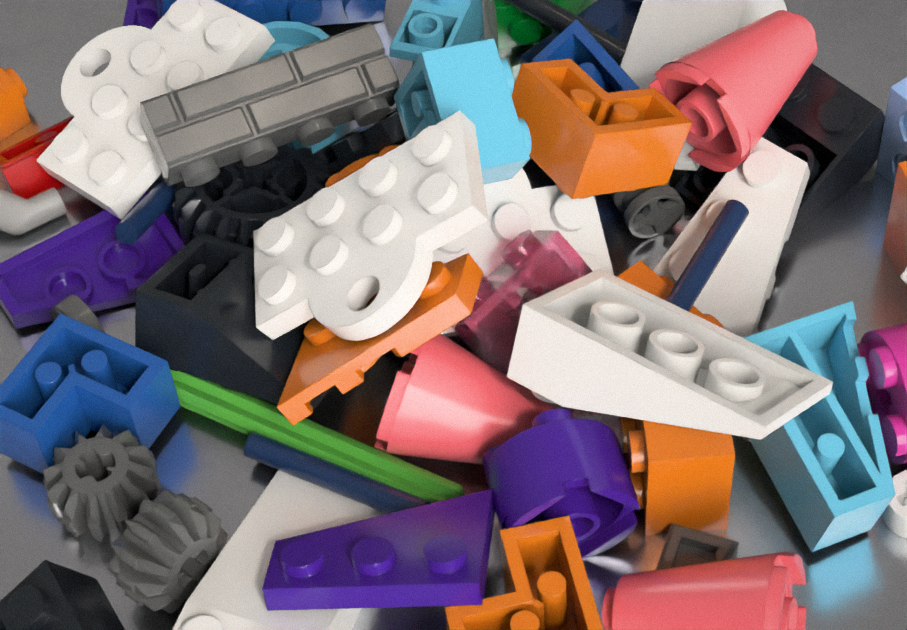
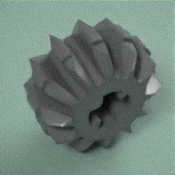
[43,424,161,543]
[108,489,228,614]

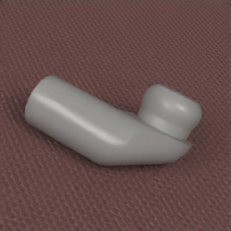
[0,187,67,236]

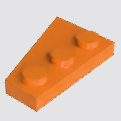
[277,253,483,426]

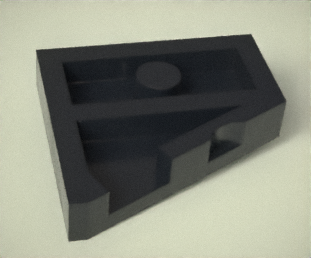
[313,106,407,173]

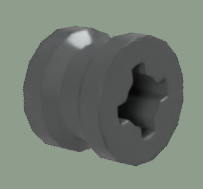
[610,179,685,238]

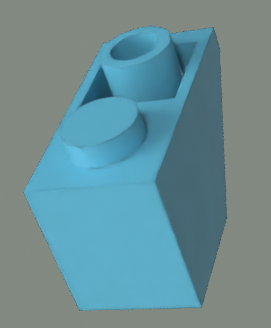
[389,0,484,61]

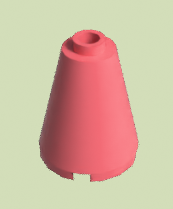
[649,10,818,172]
[374,333,559,465]
[602,552,806,630]

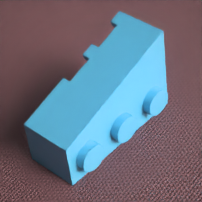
[744,301,896,552]

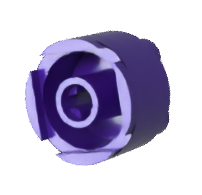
[482,408,640,559]

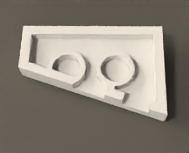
[653,137,810,338]

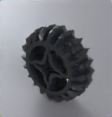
[173,142,332,249]

